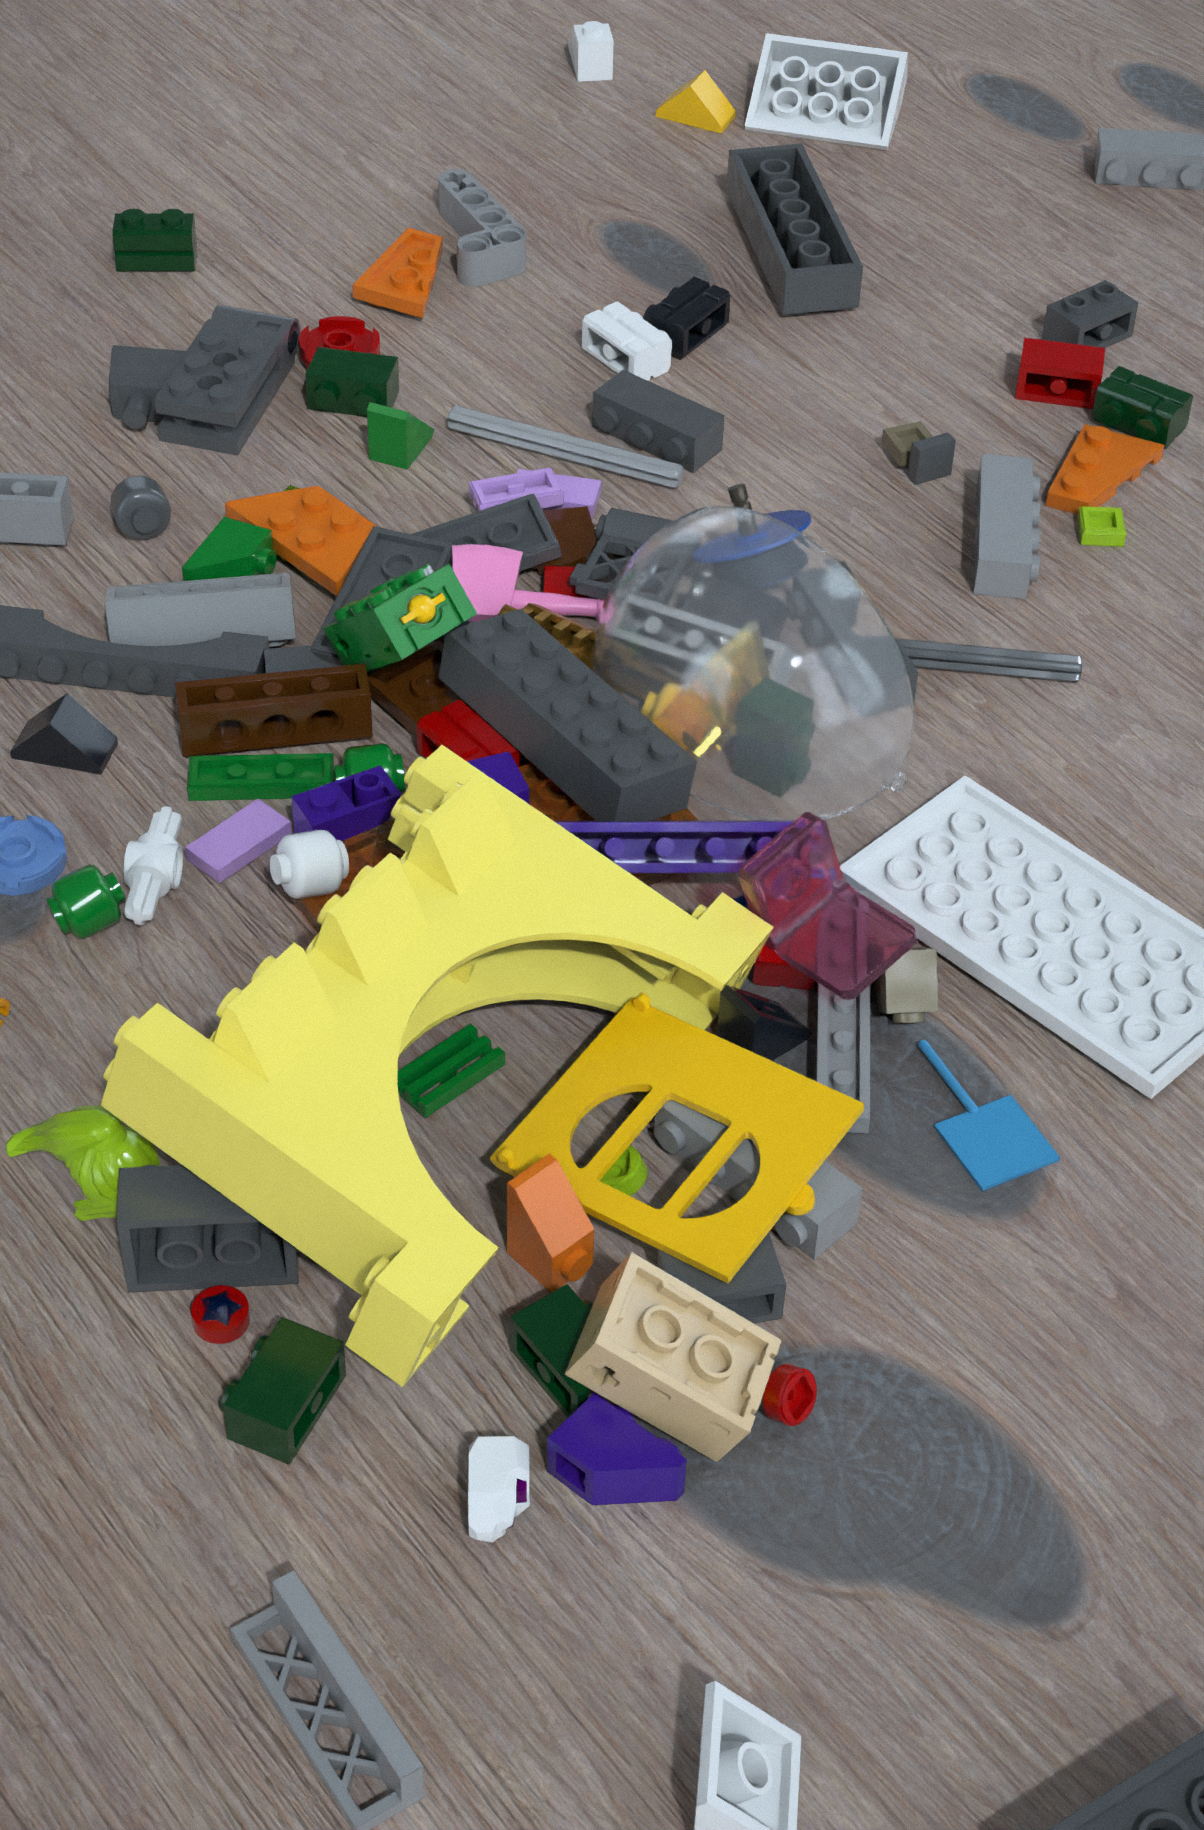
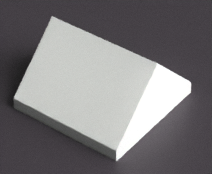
[694,1681,801,1830]

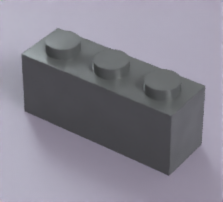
[592,370,725,473]

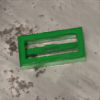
[397,1023,505,1118]

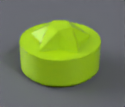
[600,1146,648,1196]

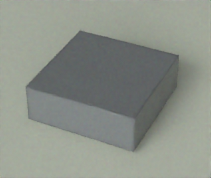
[908,432,956,485]

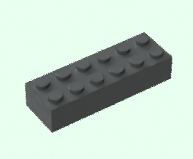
[726,144,863,315]
[439,609,697,821]

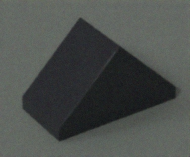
[10,694,118,775]
[717,985,812,1061]

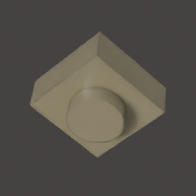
[882,421,933,466]

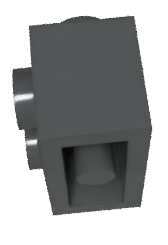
[1042,280,1139,348]

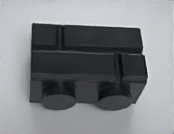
[643,276,731,360]

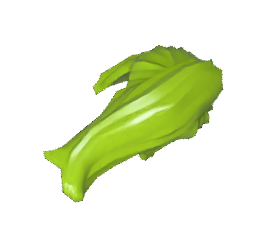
[6,1105,160,1221]

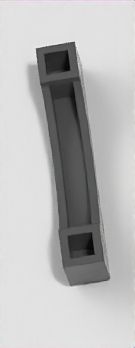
[0,605,269,698]

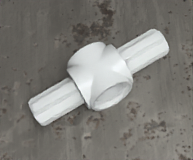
[124,806,183,925]

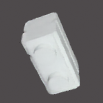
[582,301,672,381]

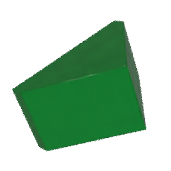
[367,402,435,470]

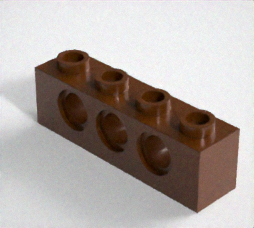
[175,663,373,757]

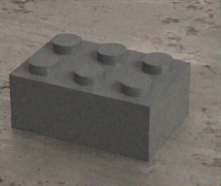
[116,1165,299,1293]

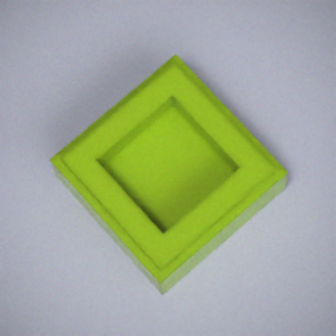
[1077,506,1126,547]

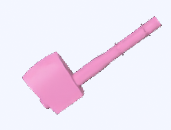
[452,544,671,622]

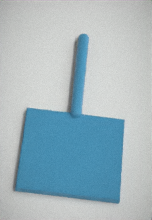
[918,1040,1060,1191]

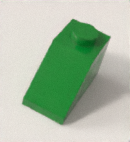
[182,517,277,581]

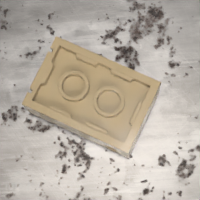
[565,1252,782,1462]

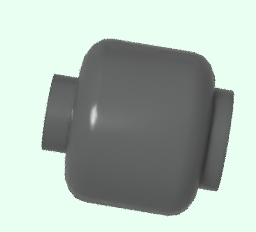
[110,476,171,540]

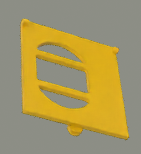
[490,993,864,1284]

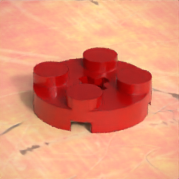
[299,316,380,371]

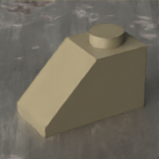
[870,947,938,1023]

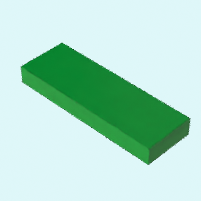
[187,753,334,801]

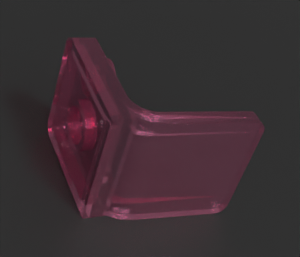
[738,812,918,1000]

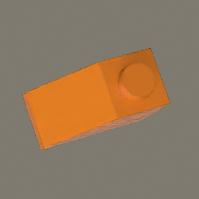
[507,1153,594,1293]

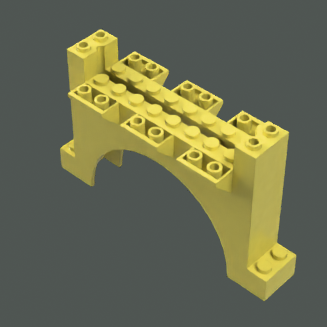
[101,745,774,1387]

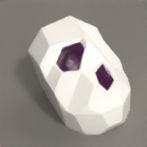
[468,1436,530,1543]

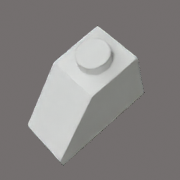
[568,21,614,82]

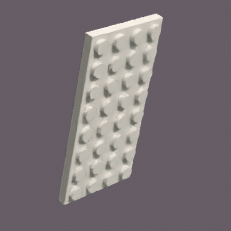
[837,776,1204,1099]

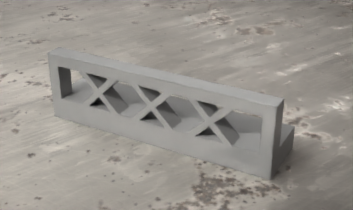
[230,1570,425,1830]

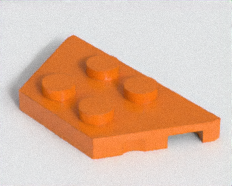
[225,485,376,596]

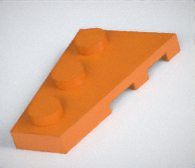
[353,227,443,318]
[1045,424,1165,515]

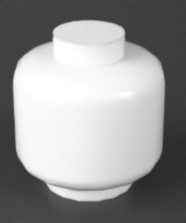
[270,830,349,899]

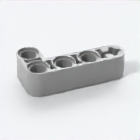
[438,169,526,287]

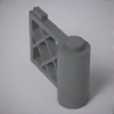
[570,508,698,605]

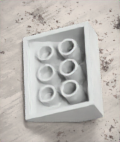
[745,33,908,150]

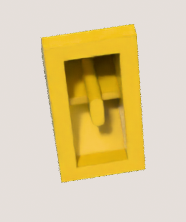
[655,70,736,134]

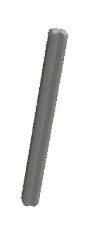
[448,406,684,489]

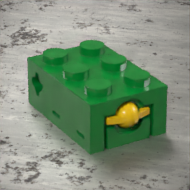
[323,563,477,672]

